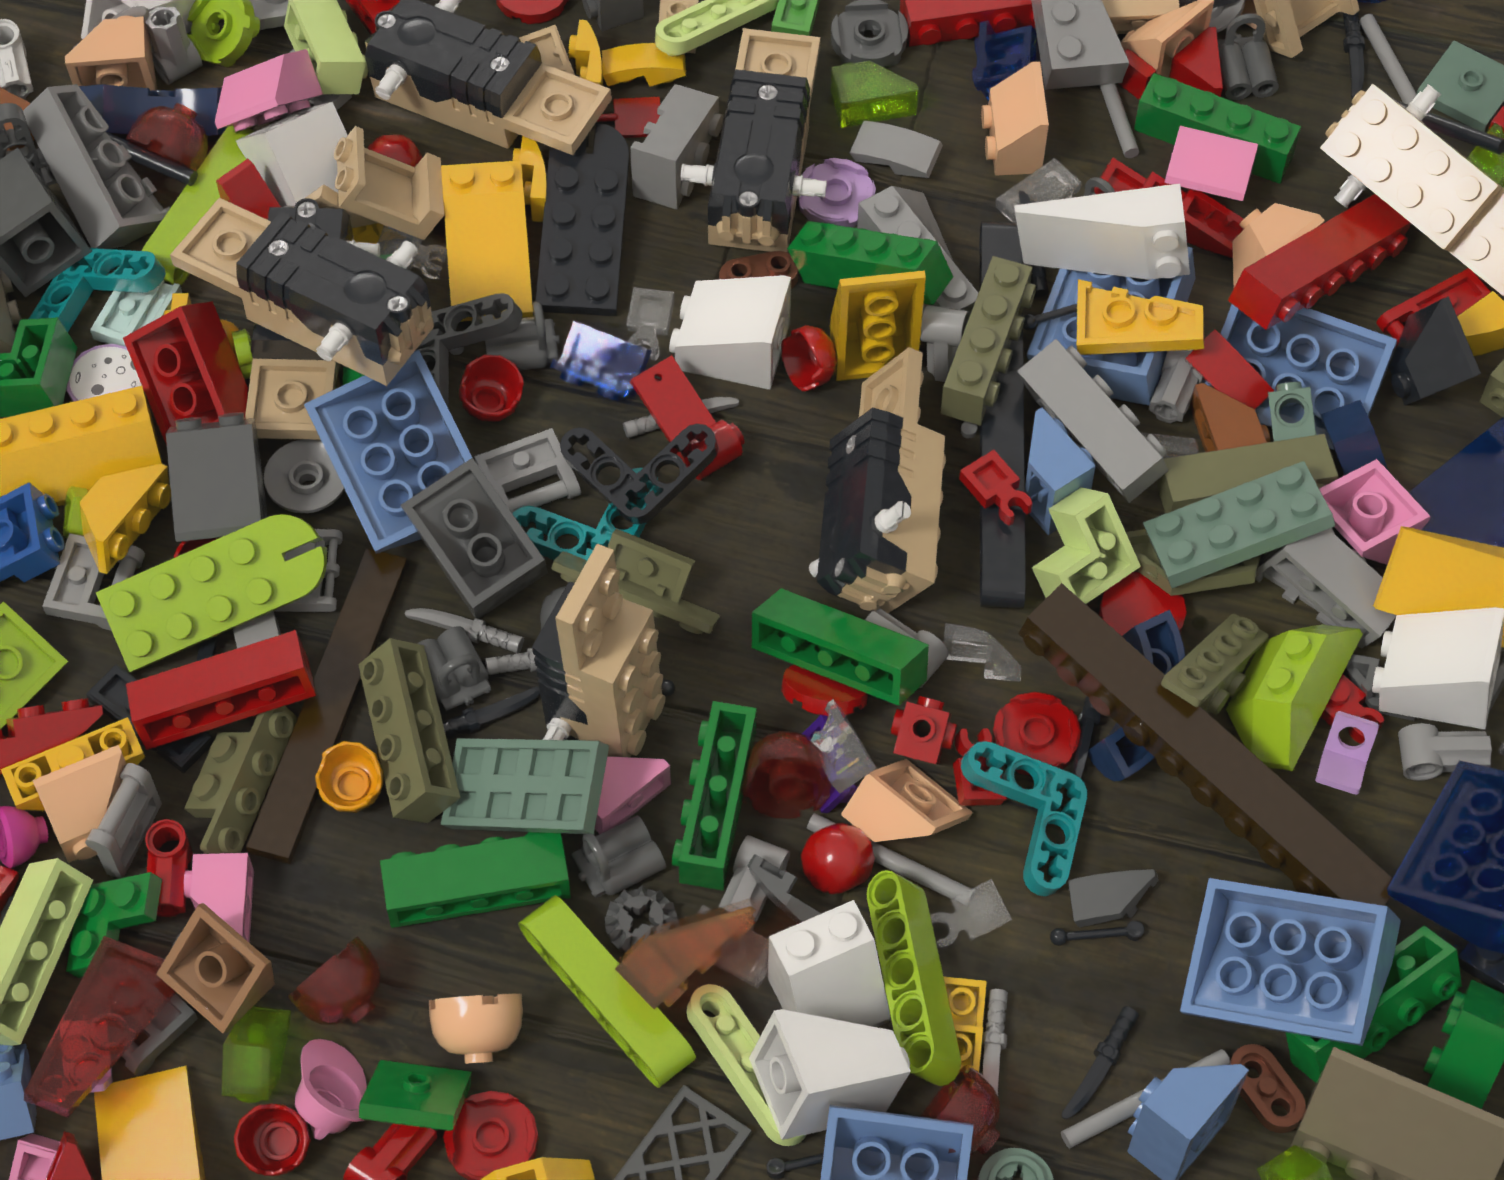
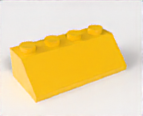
[0,386,163,506]

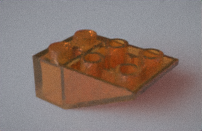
[615,898,756,1009]

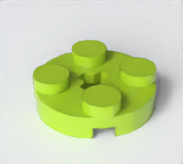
[187,0,260,67]

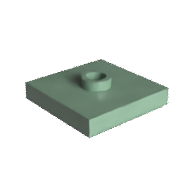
[1416,40,1504,132]

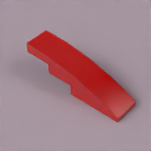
[1094,157,1243,258]

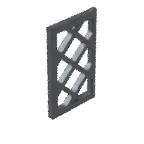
[613,1085,752,1180]

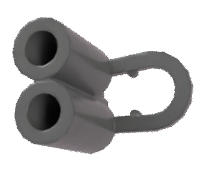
[1218,13,1279,100]
[485,302,560,371]
[417,626,492,711]
[571,815,666,898]

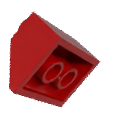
[123,301,249,446]

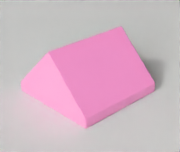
[1164,126,1258,201]
[1319,459,1431,565]

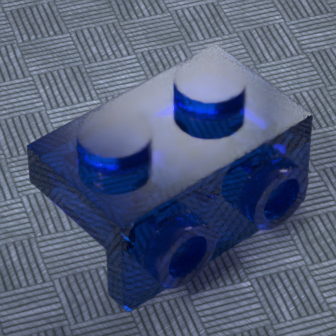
[972,20,1037,102]
[550,321,652,401]

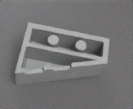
[630,84,724,210]
[1256,528,1396,649]

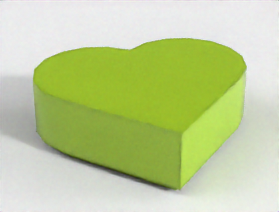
[231,329,253,379]
[63,486,88,539]

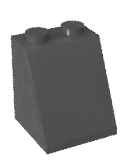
[0,148,92,297]
[166,412,268,542]

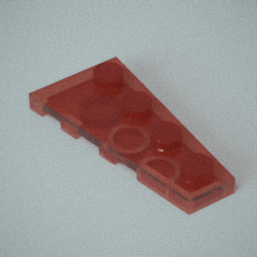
[23,936,176,1117]

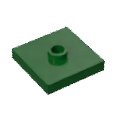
[359,1060,472,1131]

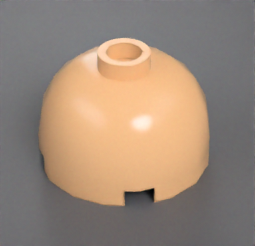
[429,994,523,1064]

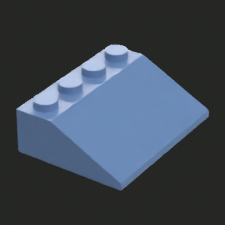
[1027,247,1196,406]
[1202,304,1397,450]
[304,350,472,554]
[1180,878,1401,1046]

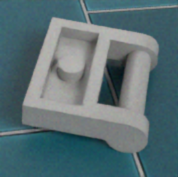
[474,428,581,514]
[42,533,145,631]
[85,763,162,879]

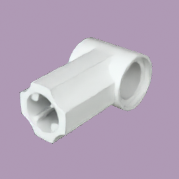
[0,19,33,99]

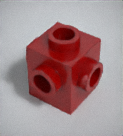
[891,696,957,765]

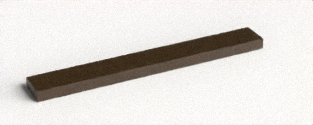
[246,548,408,864]

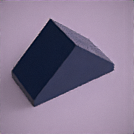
[1320,400,1388,476]

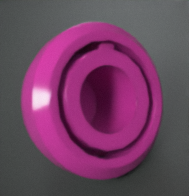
[0,806,48,868]

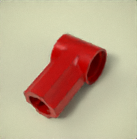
[145,819,193,917]
[343,1123,438,1180]

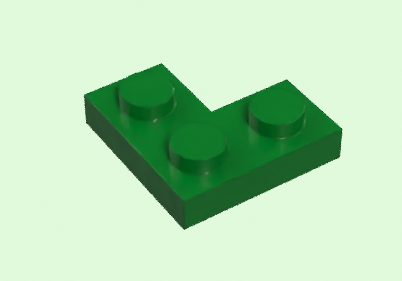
[66,872,162,978]

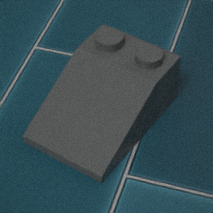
[401,458,548,619]

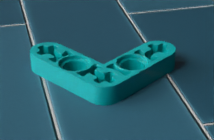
[29,248,166,332]
[513,467,659,561]
[961,741,1087,896]

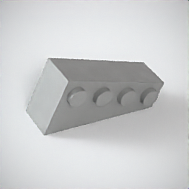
[1031,0,1129,90]

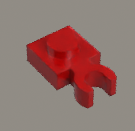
[959,450,1032,526]
[1320,674,1384,744]
[953,728,1007,806]

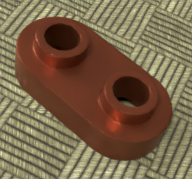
[719,251,798,289]
[1229,1044,1306,1133]

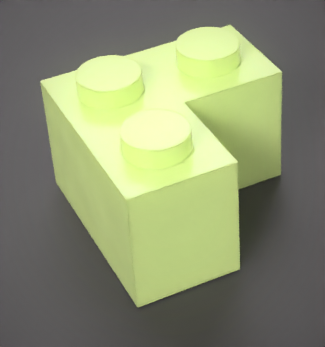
[1032,487,1141,604]

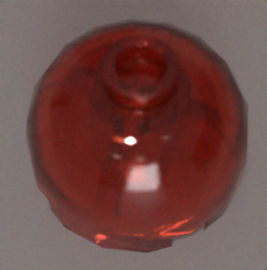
[126,103,208,171]
[742,731,831,819]
[287,936,381,1025]
[920,1064,1001,1156]

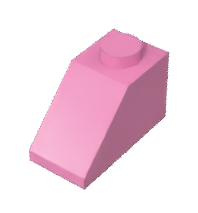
[595,756,671,834]
[184,853,254,943]

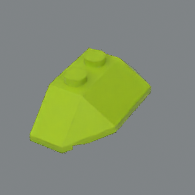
[1226,624,1363,771]

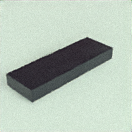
[86,664,214,774]

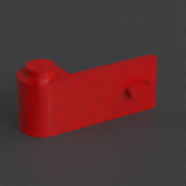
[630,355,745,480]

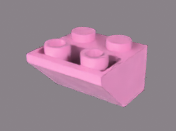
[215,49,323,132]

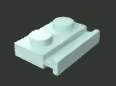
[90,271,182,346]

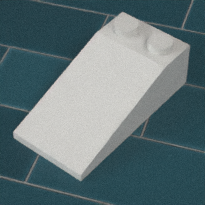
[1014,184,1190,280]

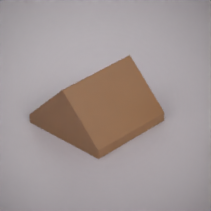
[156,903,275,1034]

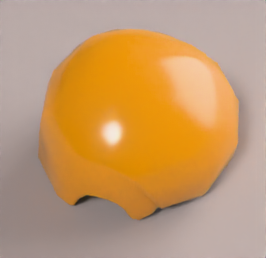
[315,741,384,813]

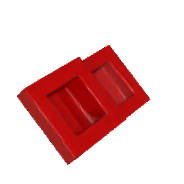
[1185,329,1274,410]

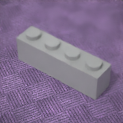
[23,84,170,249]
[857,186,978,316]
[1017,339,1168,503]

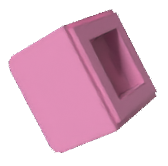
[9,1134,60,1180]

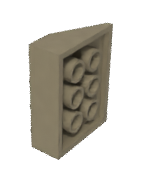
[1291,1047,1504,1180]

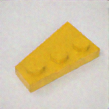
[1076,279,1204,355]

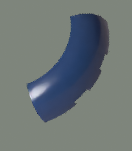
[79,84,227,136]
[1087,610,1185,782]

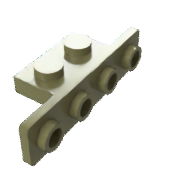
[551,529,720,634]
[1161,614,1269,715]
[184,706,298,854]

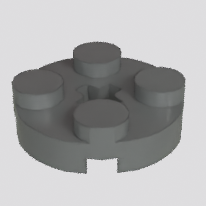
[831,0,908,69]

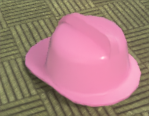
[295,1039,367,1140]

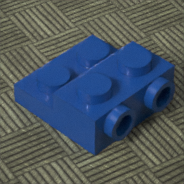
[0,482,65,582]

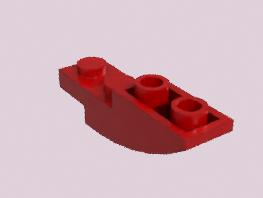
[0,698,103,774]

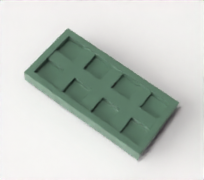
[1143,461,1336,588]
[441,738,609,834]

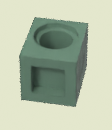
[1268,382,1316,441]

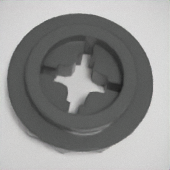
[605,885,678,956]

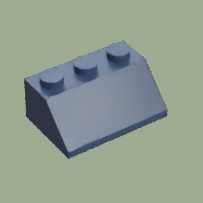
[1127,1064,1249,1180]
[820,1105,974,1180]

